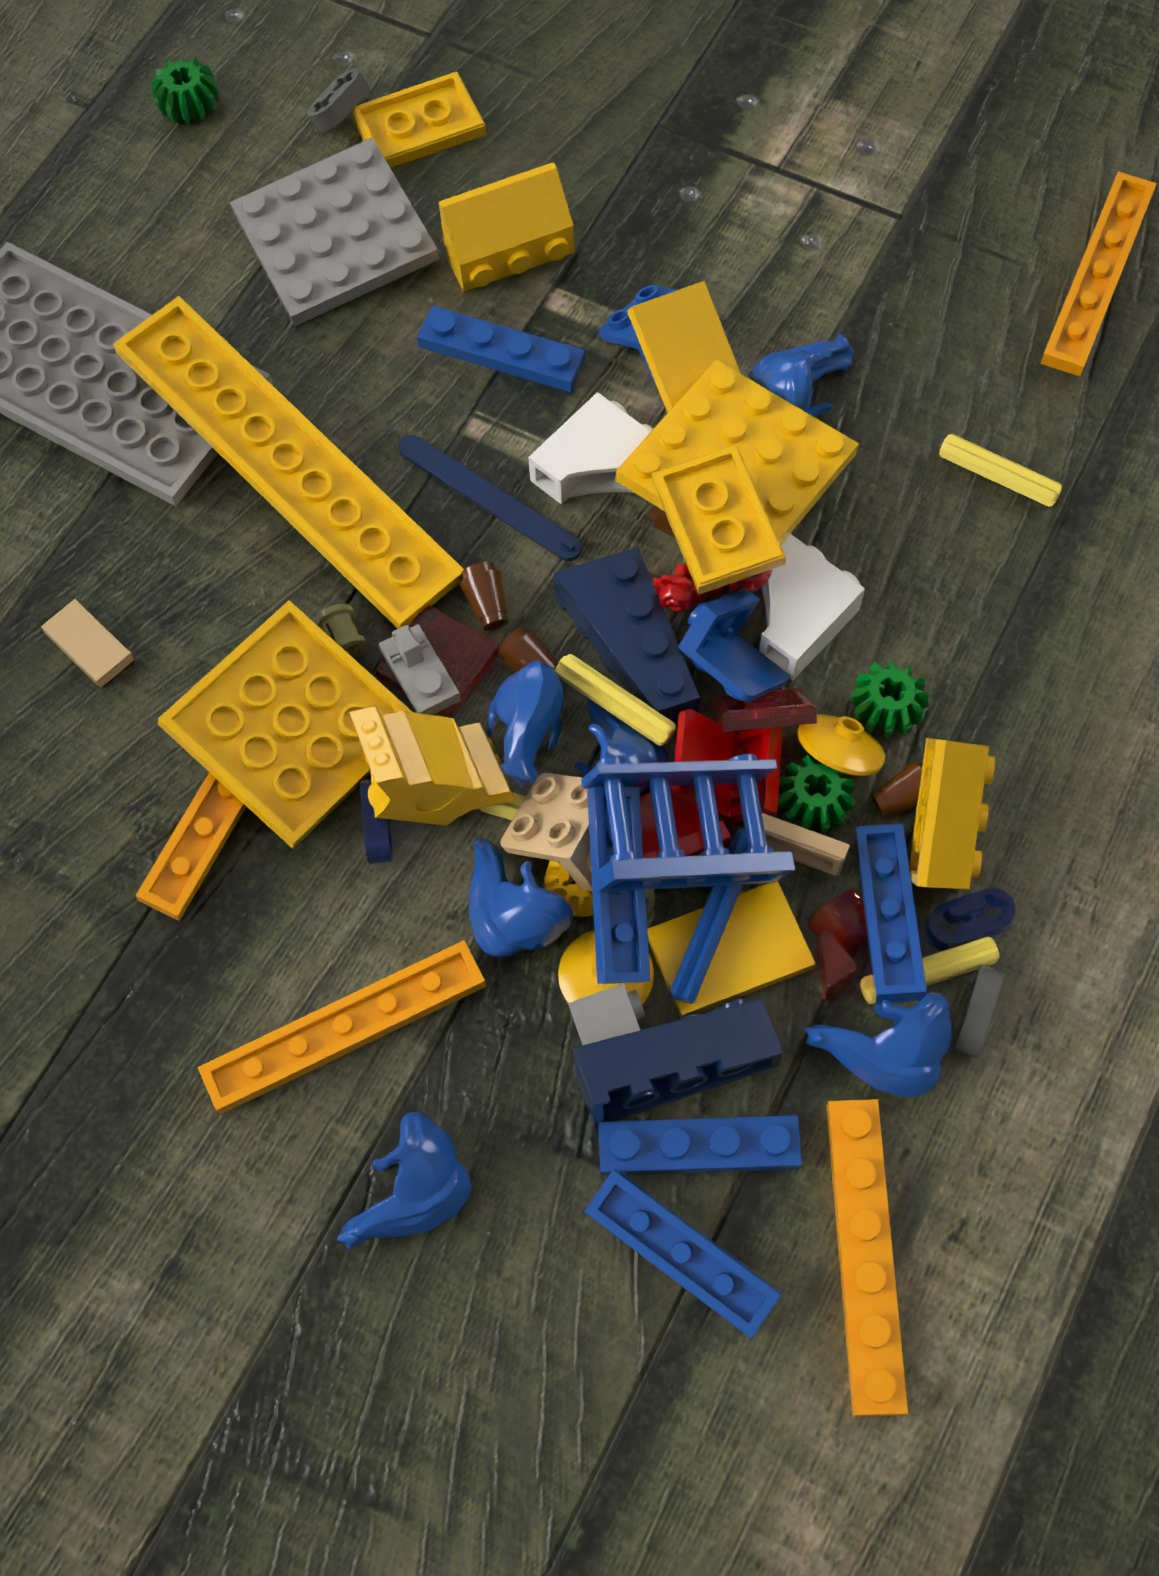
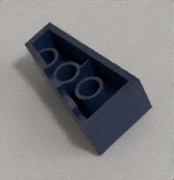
[554,547,700,728]
[573,998,783,1128]

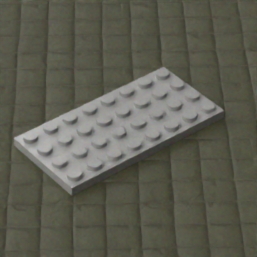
[0,242,273,506]

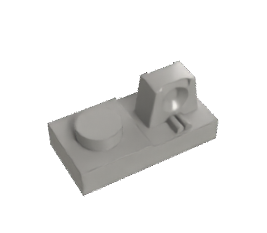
[379,624,461,715]

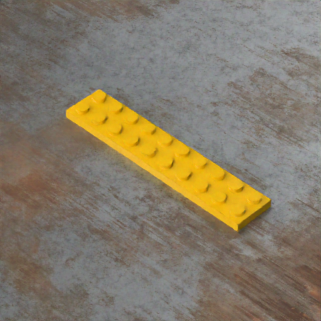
[113,296,464,629]

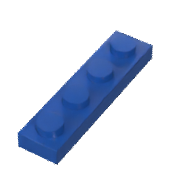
[417,306,586,392]
[587,787,650,984]
[855,823,927,1004]
[599,1115,802,1176]
[584,1169,783,1338]

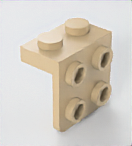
[500,773,592,891]

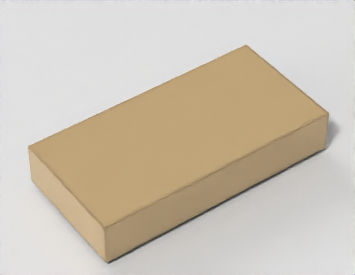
[41,599,134,688]
[762,813,850,876]

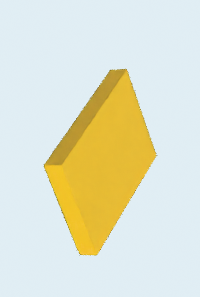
[351,72,487,168]
[627,281,741,413]
[651,444,786,594]
[647,881,816,1018]

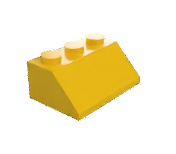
[439,162,575,292]
[909,738,995,889]

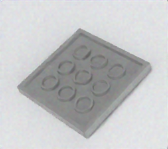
[230,138,440,327]

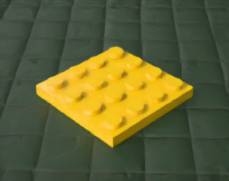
[615,359,859,544]
[158,600,412,849]

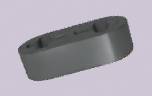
[307,68,370,132]
[953,964,1004,1058]

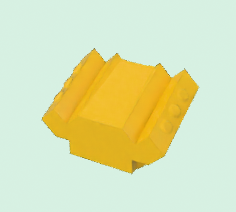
[350,707,516,826]

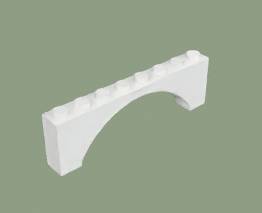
[528,392,865,681]

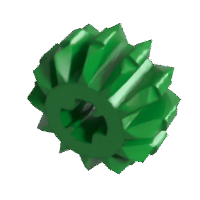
[151,57,219,125]
[850,659,930,740]
[778,754,855,835]

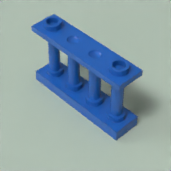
[581,754,795,892]

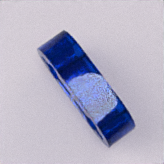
[360,779,393,864]
[925,888,1016,951]

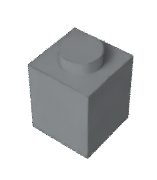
[568,983,646,1045]

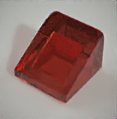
[808,889,868,958]
[816,930,857,1000]

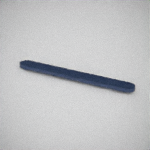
[399,435,582,561]

